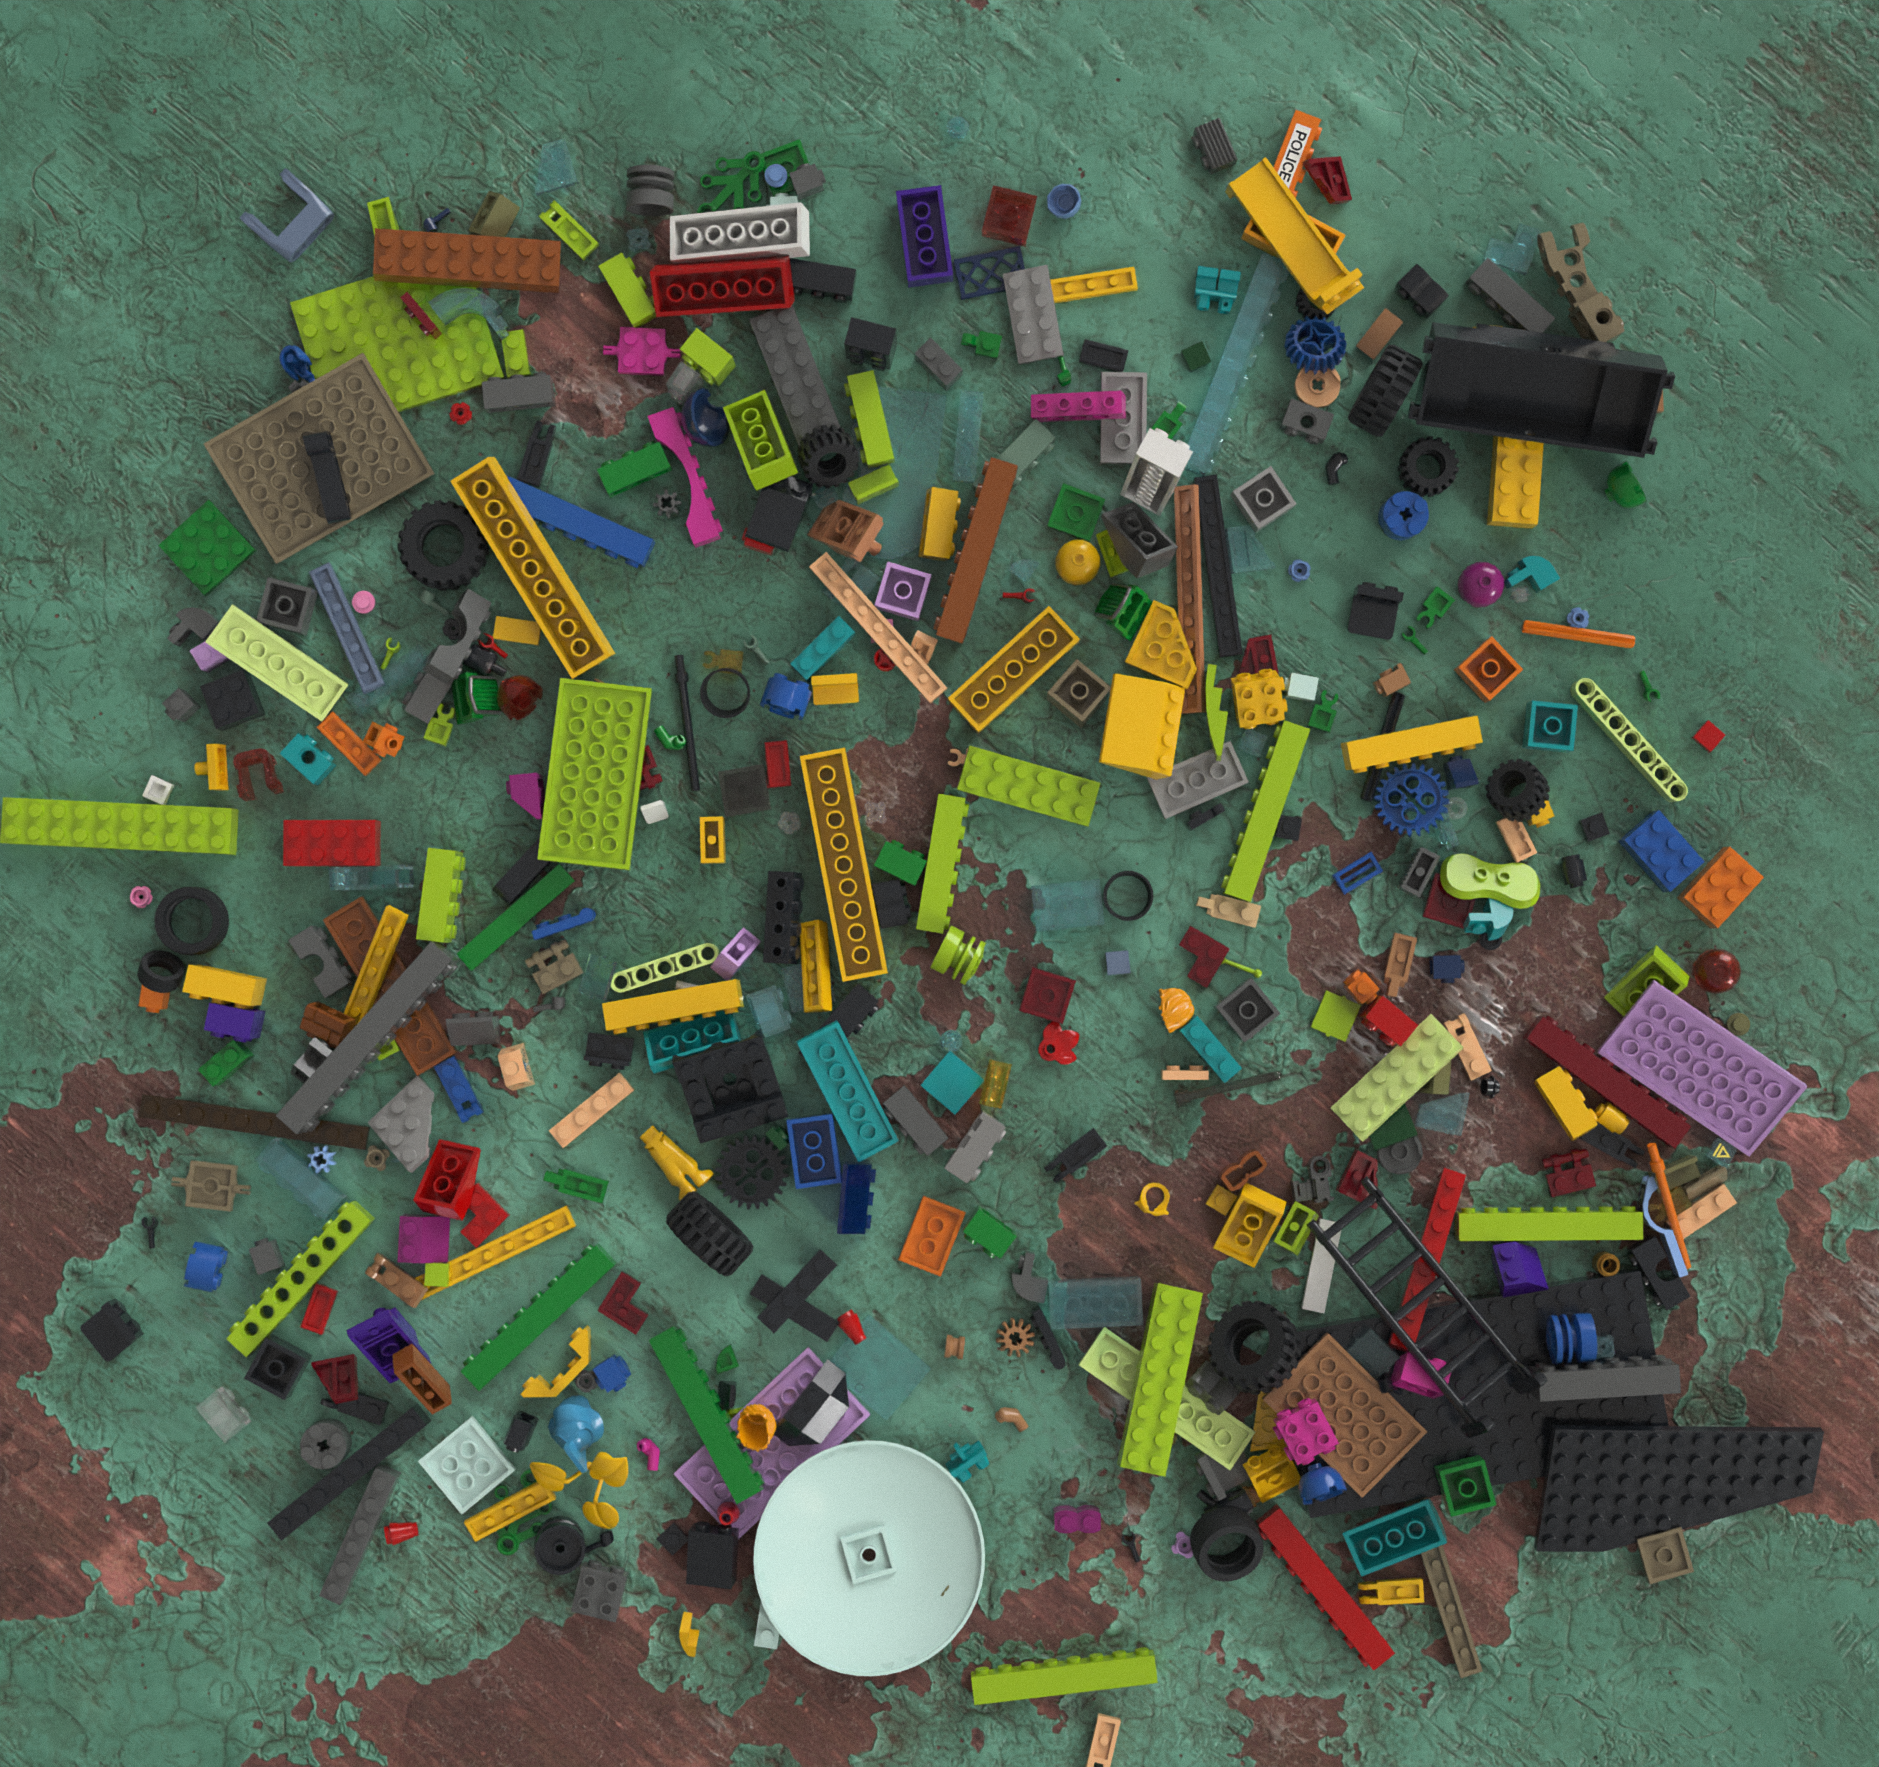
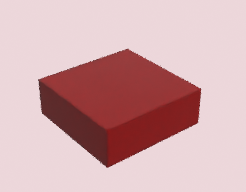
[1692,720,1725,753]

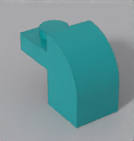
[1504,556,1560,593]
[1463,898,1513,941]

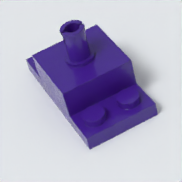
[346,1307,431,1384]

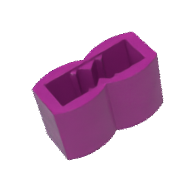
[1053,1505,1101,1533]

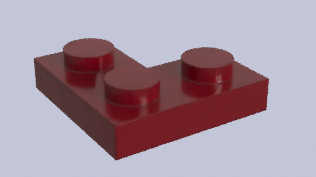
[1179,926,1230,988]
[597,1271,649,1335]

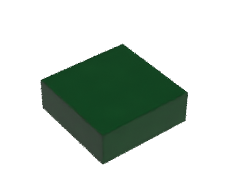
[1181,341,1212,372]

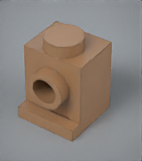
[1373,663,1411,697]

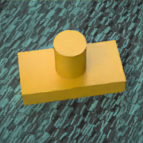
[194,743,229,791]

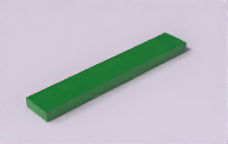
[457,864,575,971]

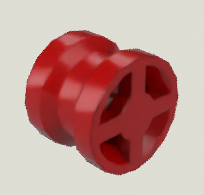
[874,648,896,672]

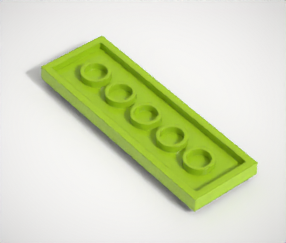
[957,746,1100,827]

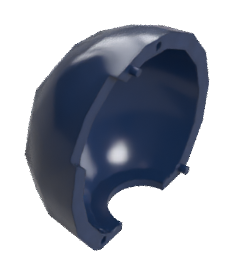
[681,388,730,447]

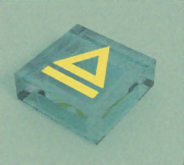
[1705,1137,1737,1168]

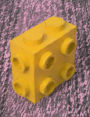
[1231,669,1288,729]

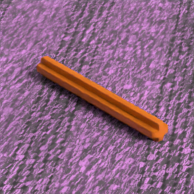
[1522,620,1635,648]

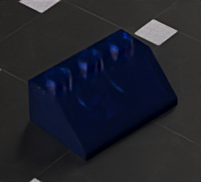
[837,1161,876,1234]

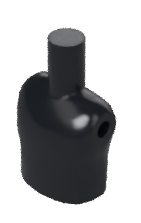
[463,644,507,677]

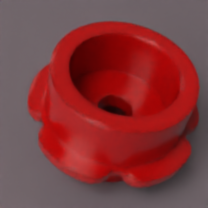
[449,402,472,425]

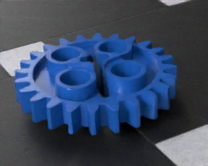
[1374,763,1450,837]

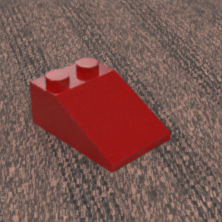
[413,1139,481,1221]

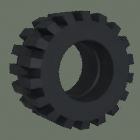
[797,425,859,489]
[1398,436,1459,497]
[1485,759,1550,822]

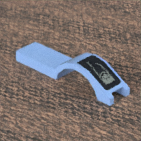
[1637,1175,1688,1277]

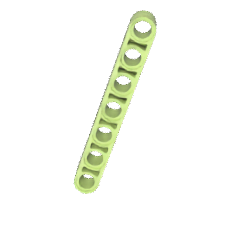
[1570,678,1688,802]

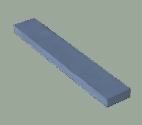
[309,562,386,694]

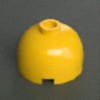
[1055,539,1101,585]

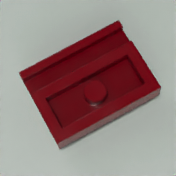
[400,292,442,340]

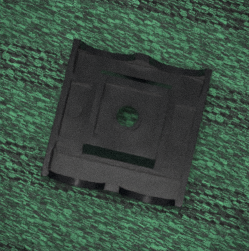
[672,1029,788,1144]

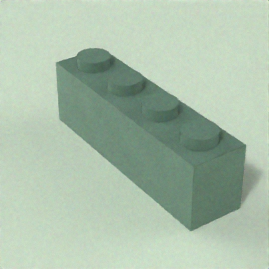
[972,419,1056,491]

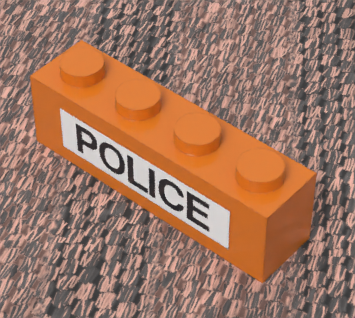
[1273,110,1322,198]

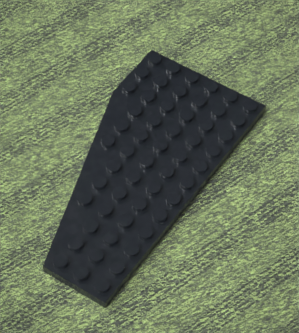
[1534,1425,1824,1552]

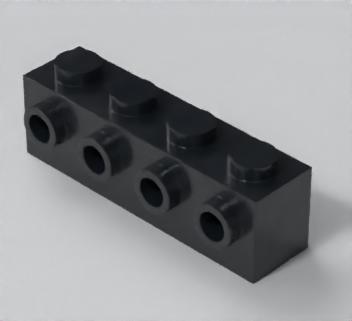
[763,871,804,964]

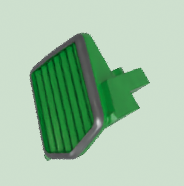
[1094,583,1152,641]
[451,672,502,725]

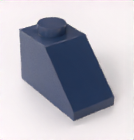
[1443,755,1479,791]

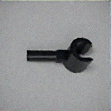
[141,1217,159,1249]
[1377,1377,1402,1395]
[585,1531,614,1553]
[1122,1531,1140,1563]

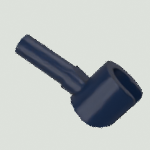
[423,208,451,232]

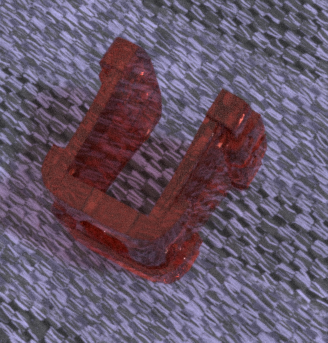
[233,748,284,801]

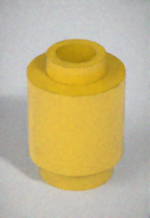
[1594,1102,1629,1135]

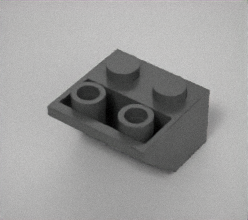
[446,1012,500,1046]

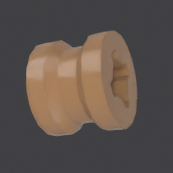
[944,1334,965,1360]

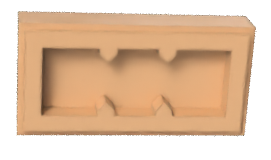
[1495,818,1537,863]

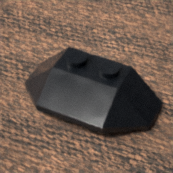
[774,1359,849,1446]

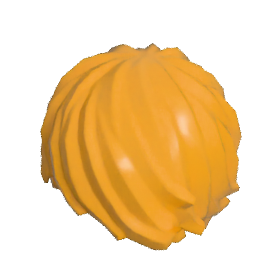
[1159,988,1194,1033]
[736,1404,776,1452]

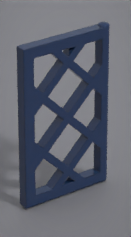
[954,246,1025,300]

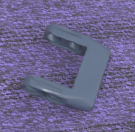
[240,168,334,262]

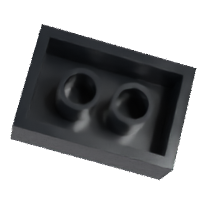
[844,317,897,371]

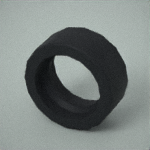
[137,950,185,993]

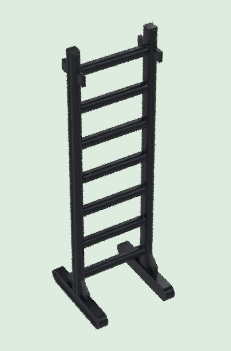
[1307,1176,1548,1438]

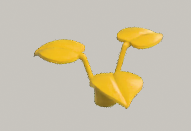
[530,1452,628,1529]

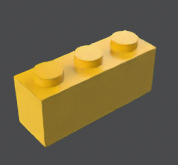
[918,487,961,561]
[1534,1066,1598,1141]

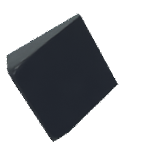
[718,1381,737,1408]

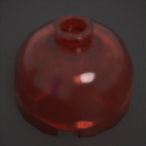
[497,675,543,720]
[1693,948,1741,994]

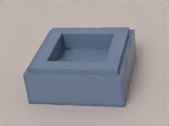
[1105,950,1130,975]

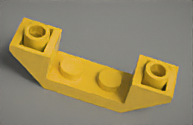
[520,1325,591,1397]

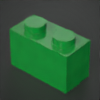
[874,839,927,886]
[198,1040,254,1087]

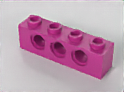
[1031,390,1126,422]

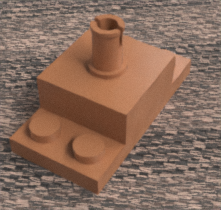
[807,497,884,562]

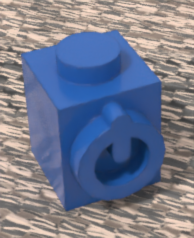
[593,1354,631,1393]

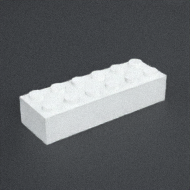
[670,202,810,264]

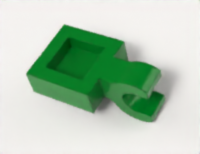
[961,331,1002,360]
[1151,401,1186,440]

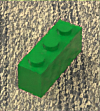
[597,441,672,498]

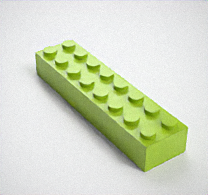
[1117,1283,1203,1477]

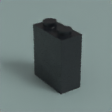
[686,1521,739,1589]

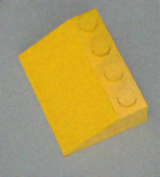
[1099,673,1185,780]

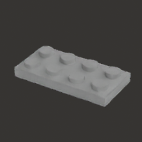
[1003,265,1064,365]
[1100,372,1147,465]
[1146,741,1249,819]

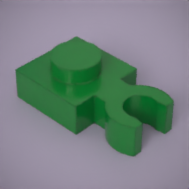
[1415,586,1455,629]
[1307,690,1338,733]

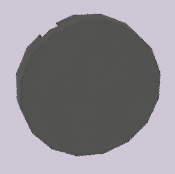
[1376,1136,1423,1175]

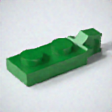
[543,1168,609,1203]

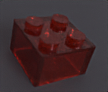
[982,185,1037,247]

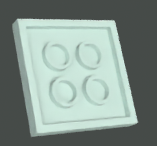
[418,1416,516,1515]

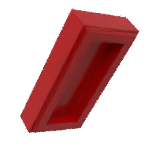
[764,740,792,788]
[300,1283,338,1335]

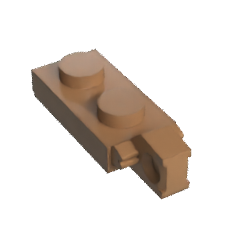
[1383,933,1417,998]

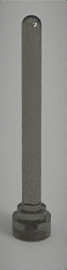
[1173,1071,1282,1108]

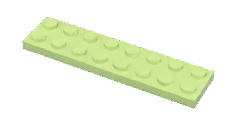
[1078,1326,1255,1470]

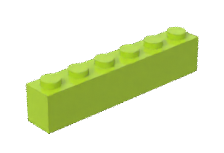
[916,794,969,934]

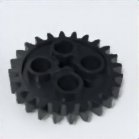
[715,1135,789,1210]

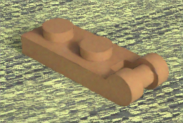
[365,1253,428,1308]

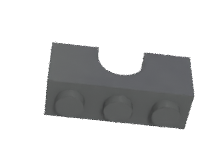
[288,925,352,998]

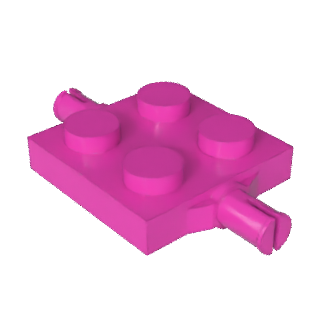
[603,327,681,376]

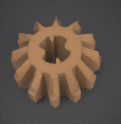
[996,1317,1035,1357]

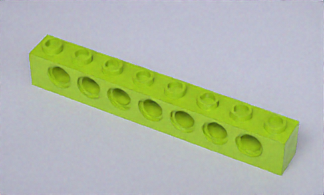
[226,1200,375,1358]

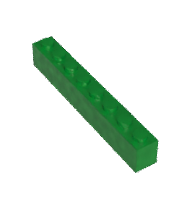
[461,1243,617,1391]
[649,1326,765,1504]

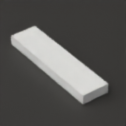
[1301,1218,1341,1313]

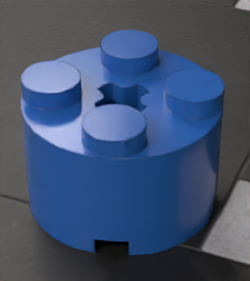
[1378,491,1429,540]
[760,673,812,720]
[184,1241,228,1292]

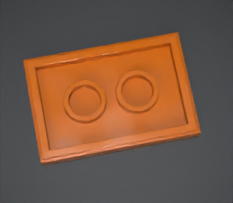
[898,1195,966,1277]

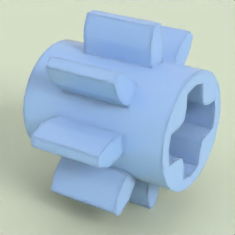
[307,1145,337,1173]

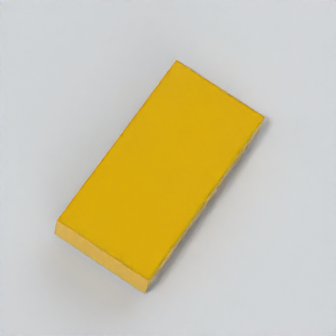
[493,616,541,646]

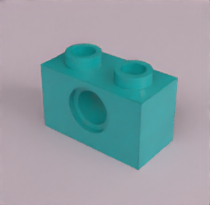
[280,733,337,785]

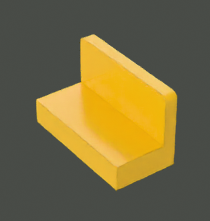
[811,673,859,705]

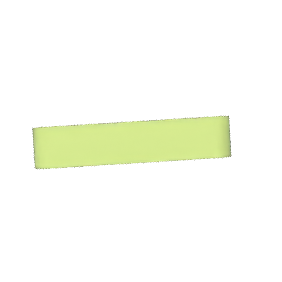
[610,943,720,993]

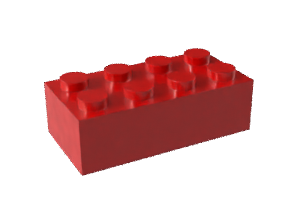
[283,820,381,867]

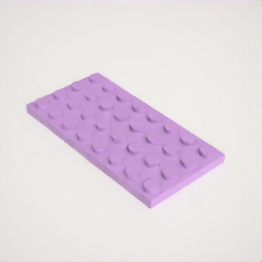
[1598,980,1807,1157]
[674,1347,871,1539]

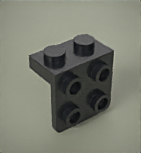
[1347,582,1404,640]
[81,1298,144,1362]

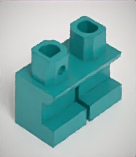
[1194,266,1241,314]

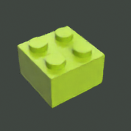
[680,328,736,387]

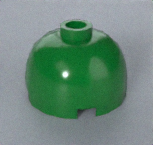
[1604,461,1647,508]

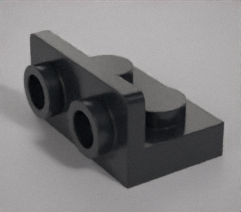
[583,1032,635,1070]

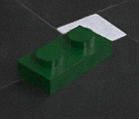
[765,1125,789,1151]

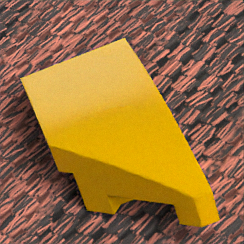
[679,1612,700,1657]

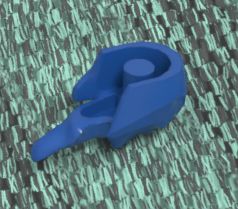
[279,345,315,383]

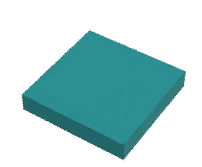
[920,1051,984,1115]

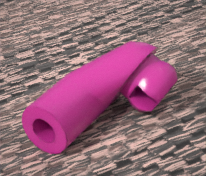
[637,1438,660,1471]

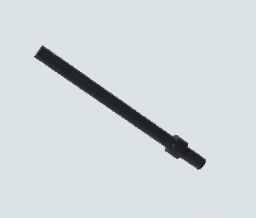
[674,655,700,791]

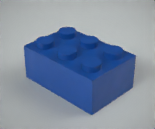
[1618,810,1705,893]
[786,1113,843,1189]

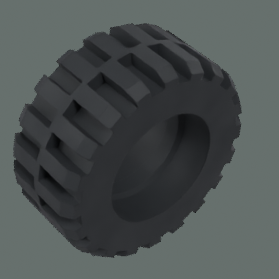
[1348,344,1423,437]
[398,500,489,591]
[666,1191,753,1277]
[1208,1301,1301,1395]

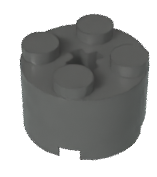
[300,1418,352,1469]

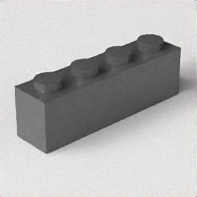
[1466,258,1555,333]

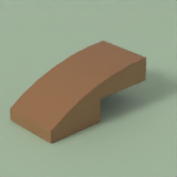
[1356,308,1403,360]

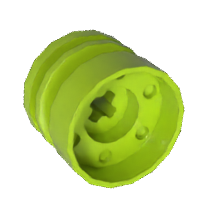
[930,925,986,985]

